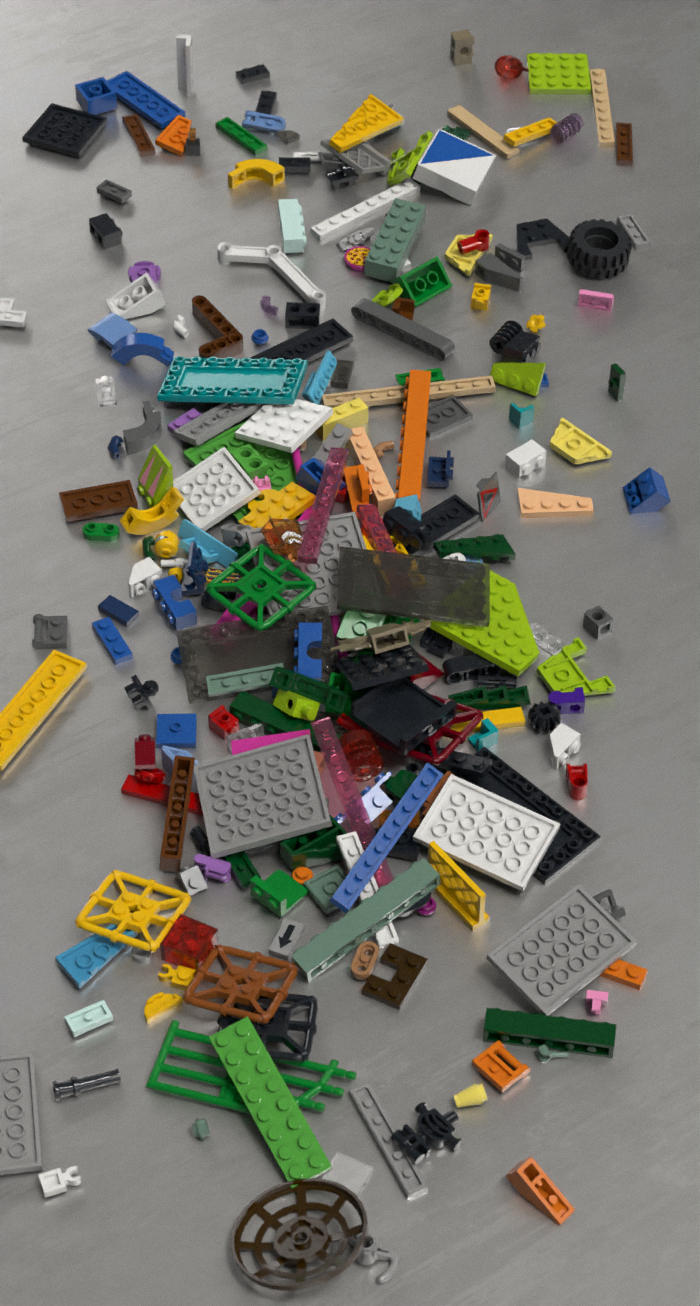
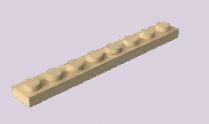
[589,68,615,147]

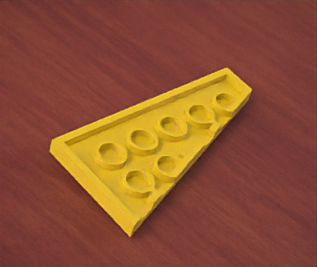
[329,93,404,153]

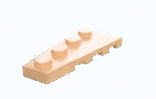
[517,488,594,518]

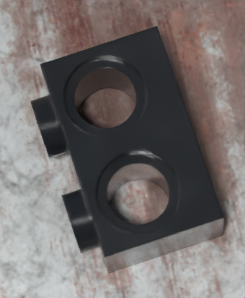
[285,302,320,329]

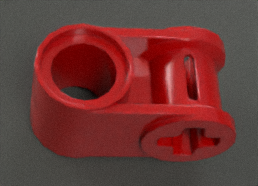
[566,763,588,801]

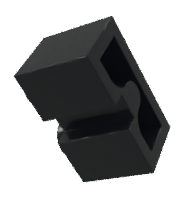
[89,213,123,249]

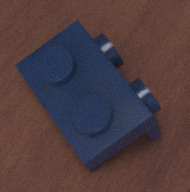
[427,450,454,488]

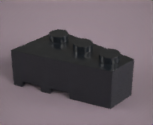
[501,330,541,363]

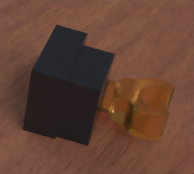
[186,128,201,156]

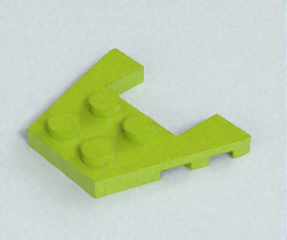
[387,130,433,187]
[537,637,616,696]

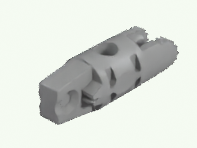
[336,227,375,253]

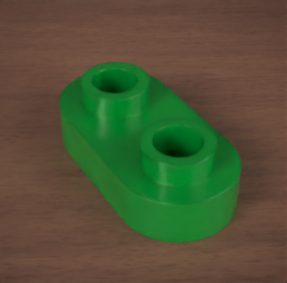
[83,522,120,542]

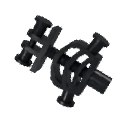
[391,1102,462,1164]

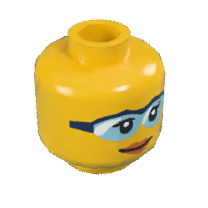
[154,531,179,558]

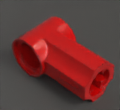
[457,229,490,255]

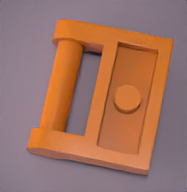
[472,1041,531,1093]

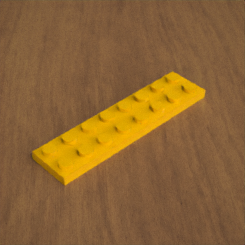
[0,650,87,771]

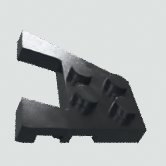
[516,218,569,260]

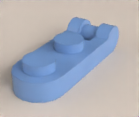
[242,110,286,133]

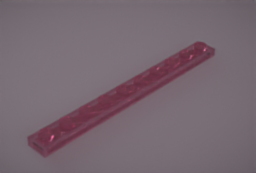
[298,447,349,564]
[311,717,393,888]

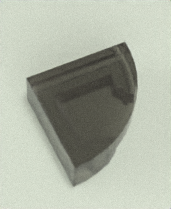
[278,130,300,144]

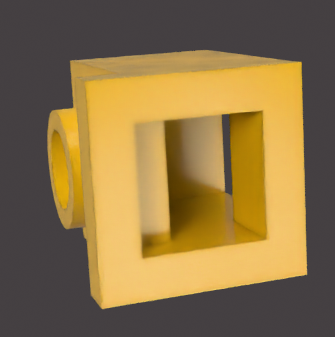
[471,283,491,311]

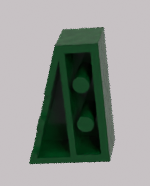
[280,815,347,871]

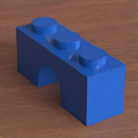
[152,575,197,631]
[294,622,322,681]

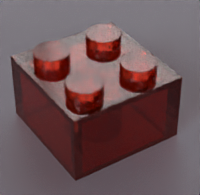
[160,914,218,970]

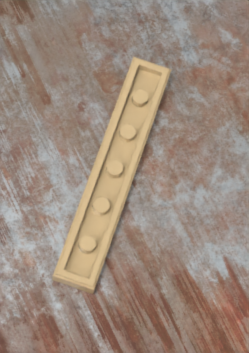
[447,105,519,159]

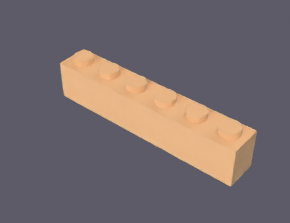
[346,426,396,516]

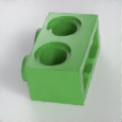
[230,444,269,480]

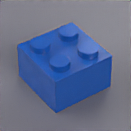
[75,77,117,115]

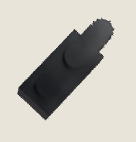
[380,506,431,549]

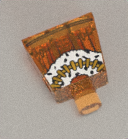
[260,519,305,562]

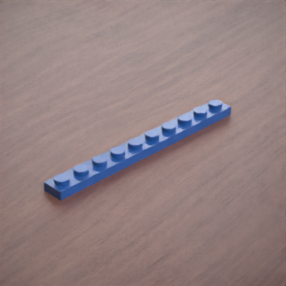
[329,762,443,913]

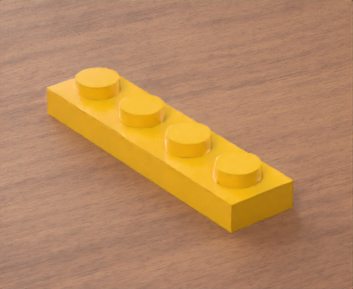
[503,117,560,147]

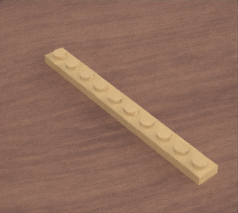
[322,376,496,408]

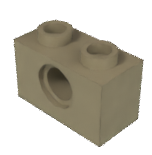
[450,29,475,66]

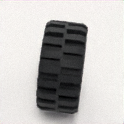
[567,219,632,279]

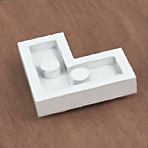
[0,298,28,328]

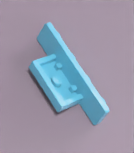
[302,351,337,404]
[178,519,238,568]

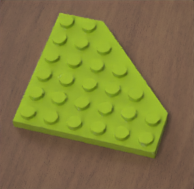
[423,567,539,676]

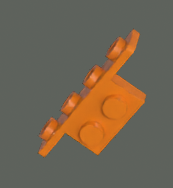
[343,464,372,519]

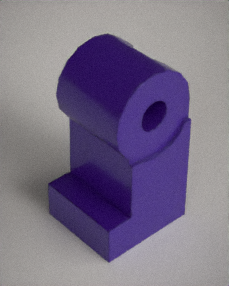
[548,687,585,714]

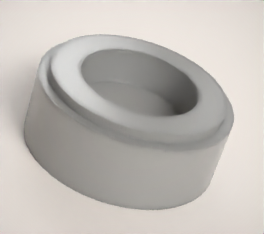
[131,947,153,964]

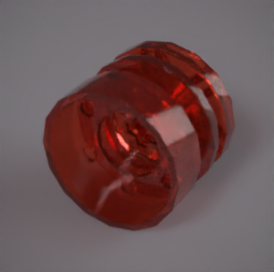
[335,730,384,783]

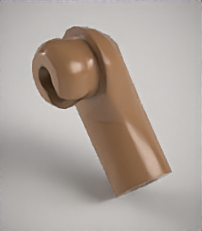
[373,440,394,458]

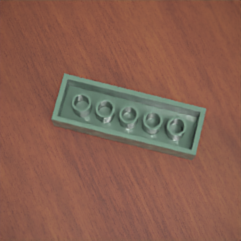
[364,198,426,282]

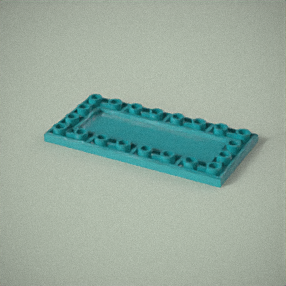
[157,356,308,404]

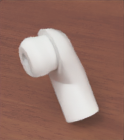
[173,315,190,338]

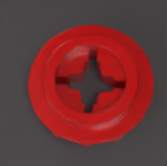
[134,768,166,783]

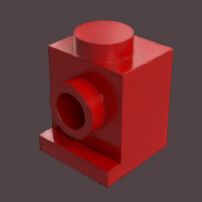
[208,705,239,740]

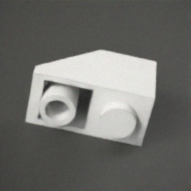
[128,557,162,599]
[549,723,581,770]

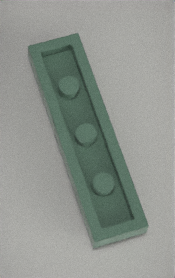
[206,663,283,697]

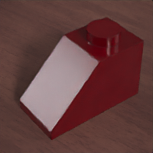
[135,734,156,769]

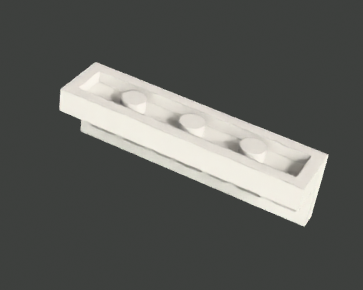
[176,34,194,98]

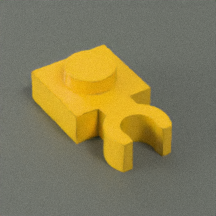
[158,964,195,990]

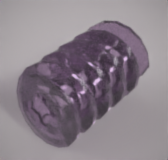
[551,113,584,144]

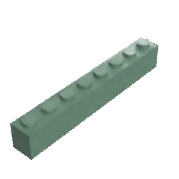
[291,858,441,983]

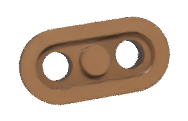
[351,941,379,980]

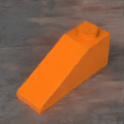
[506,1157,575,1225]

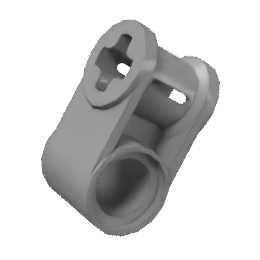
[220,523,253,547]

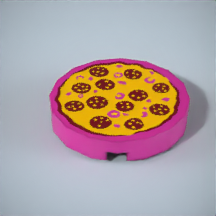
[344,246,371,272]

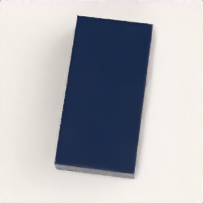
[98,595,139,626]

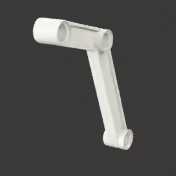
[217,242,326,312]

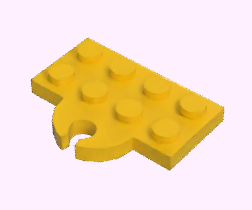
[238,482,317,529]

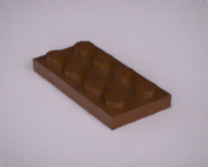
[59,480,138,522]

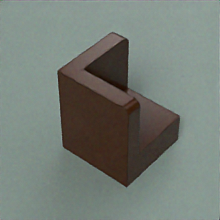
[392,298,415,321]

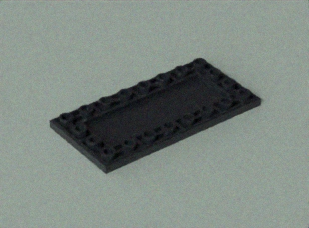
[434,746,601,885]

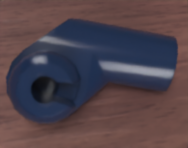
[108,435,123,459]

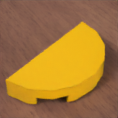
[144,992,183,1024]

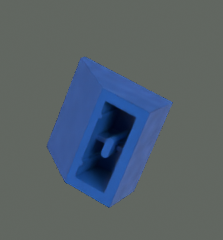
[296,457,346,503]
[622,467,671,514]

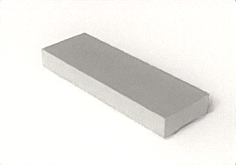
[617,214,651,250]

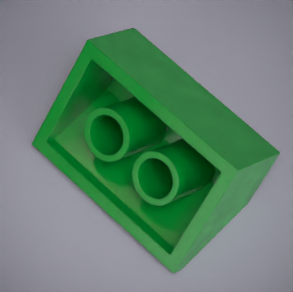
[391,256,453,307]

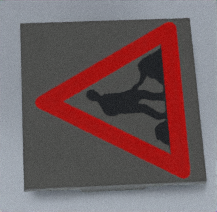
[476,472,501,522]

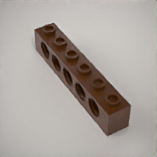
[159,755,195,873]

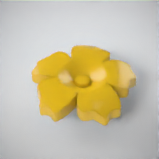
[526,314,546,333]

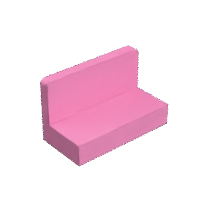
[578,289,614,311]

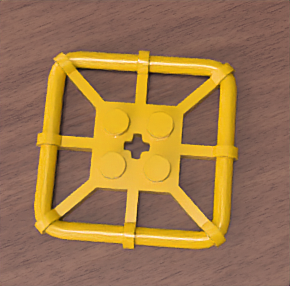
[75,869,192,953]

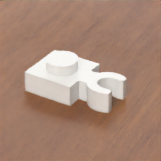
[38,1166,81,1198]

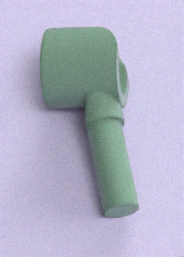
[537,1045,569,1062]

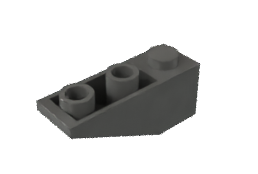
[475,253,523,292]

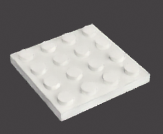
[235,399,333,453]
[173,447,261,531]

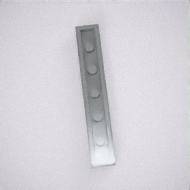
[349,1082,428,1199]

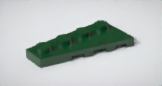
[433,534,516,560]

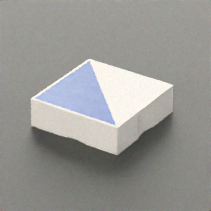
[413,129,496,206]

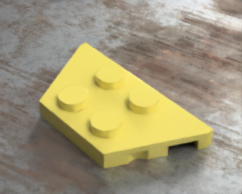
[444,234,493,276]
[549,417,612,465]

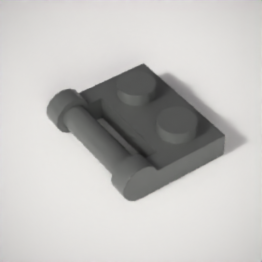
[32,614,68,649]

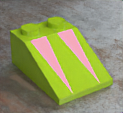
[137,444,173,508]

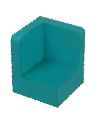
[509,403,534,429]
[468,718,499,751]

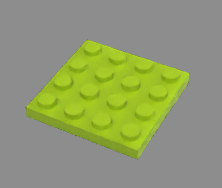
[526,53,591,94]

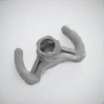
[331,1233,401,1284]

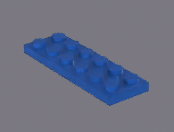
[107,71,186,129]

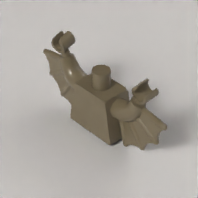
[330,619,431,654]

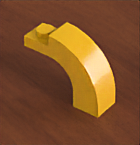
[228,159,285,190]
[120,486,185,535]

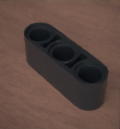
[442,654,501,684]

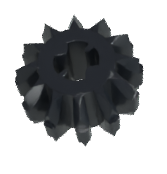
[528,701,561,733]

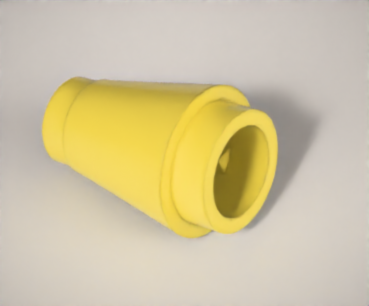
[453,1083,488,1108]

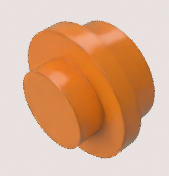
[292,867,313,886]

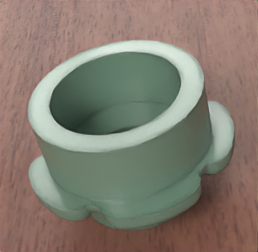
[192,1118,210,1140]

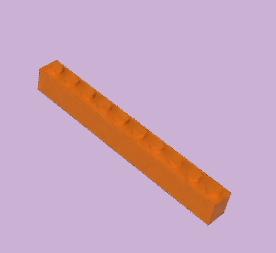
[395,370,431,503]

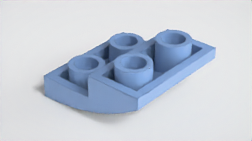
[88,312,138,349]

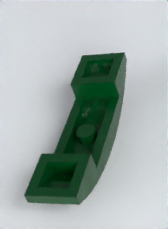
[269,666,350,713]

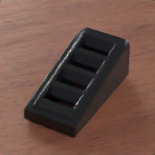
[427,632,456,659]

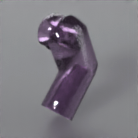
[260,295,279,316]

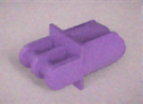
[194,854,231,882]

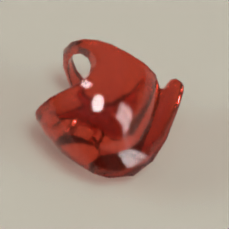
[494,55,529,80]

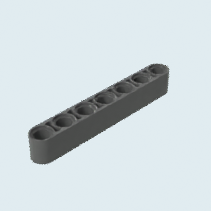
[351,298,455,361]

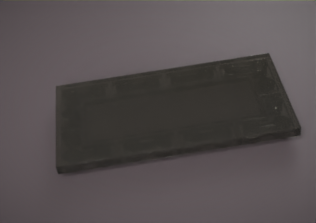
[337,546,490,627]
[176,605,339,705]

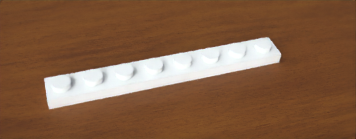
[311,179,420,241]

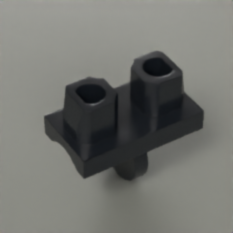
[326,163,359,190]
[124,675,159,710]

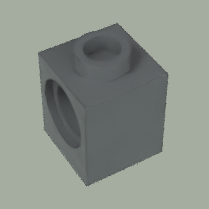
[583,605,613,640]

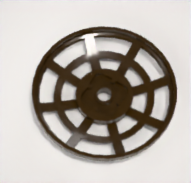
[231,1178,369,1291]

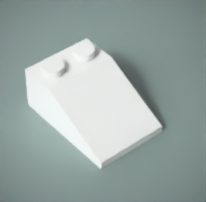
[106,273,167,319]

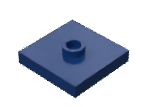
[156,713,197,748]

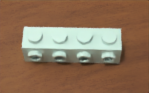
[278,199,307,253]

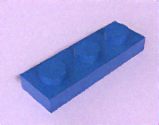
[92,617,133,665]

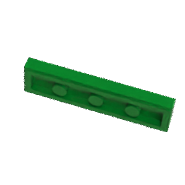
[216,117,268,156]

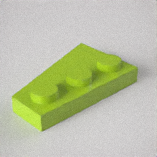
[490,362,547,396]

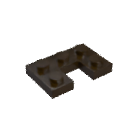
[361,943,428,1010]

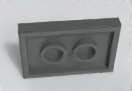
[426,395,473,438]

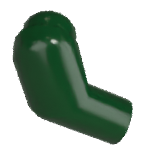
[142,536,156,562]

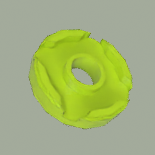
[372,284,403,307]

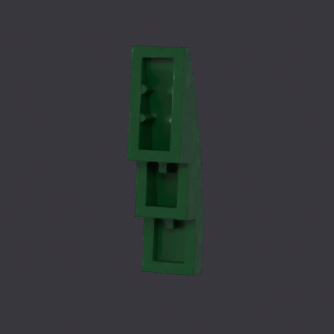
[448,685,531,713]

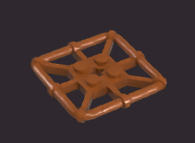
[182,944,299,1025]

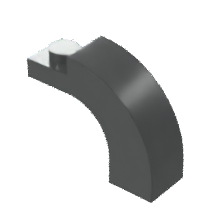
[123,401,162,455]

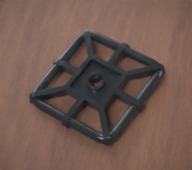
[217,994,318,1063]

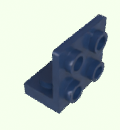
[181,541,209,597]

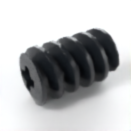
[489,320,524,354]

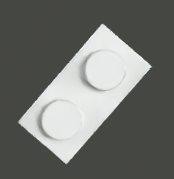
[505,439,547,479]

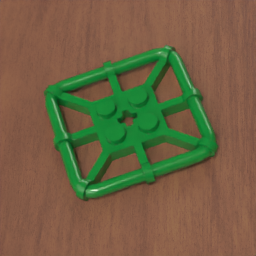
[206,544,316,632]

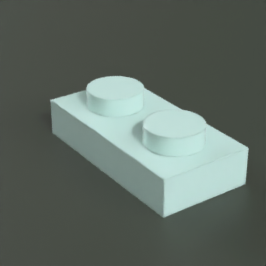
[64,1000,113,1037]

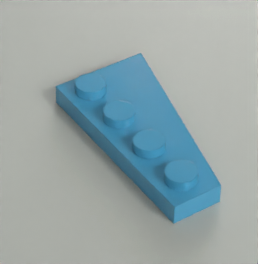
[55,924,138,989]

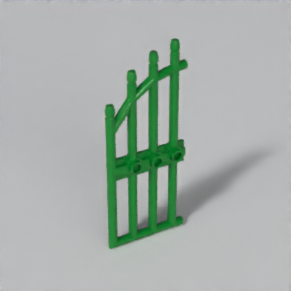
[145,1020,357,1114]

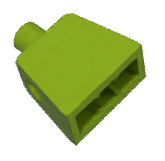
[273,688,320,721]

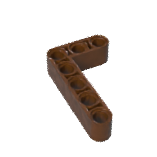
[192,295,243,358]

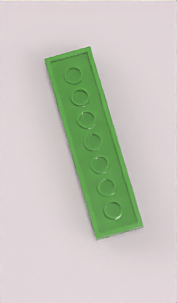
[209,1016,332,1189]

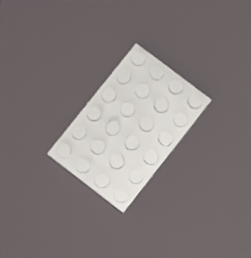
[413,774,560,891]

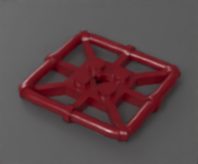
[372,694,484,766]

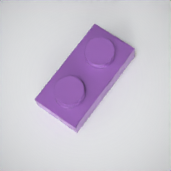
[167,408,202,434]

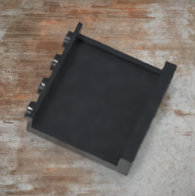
[350,677,458,756]

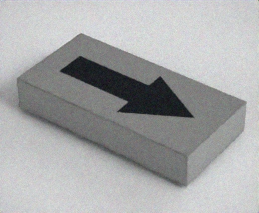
[268,918,304,960]

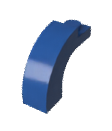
[111,333,174,367]

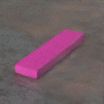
[231,729,311,755]

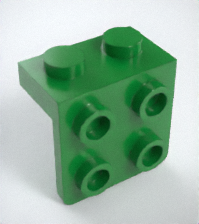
[250,870,307,917]

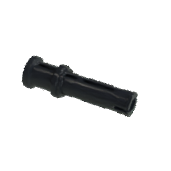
[52,1069,121,1101]

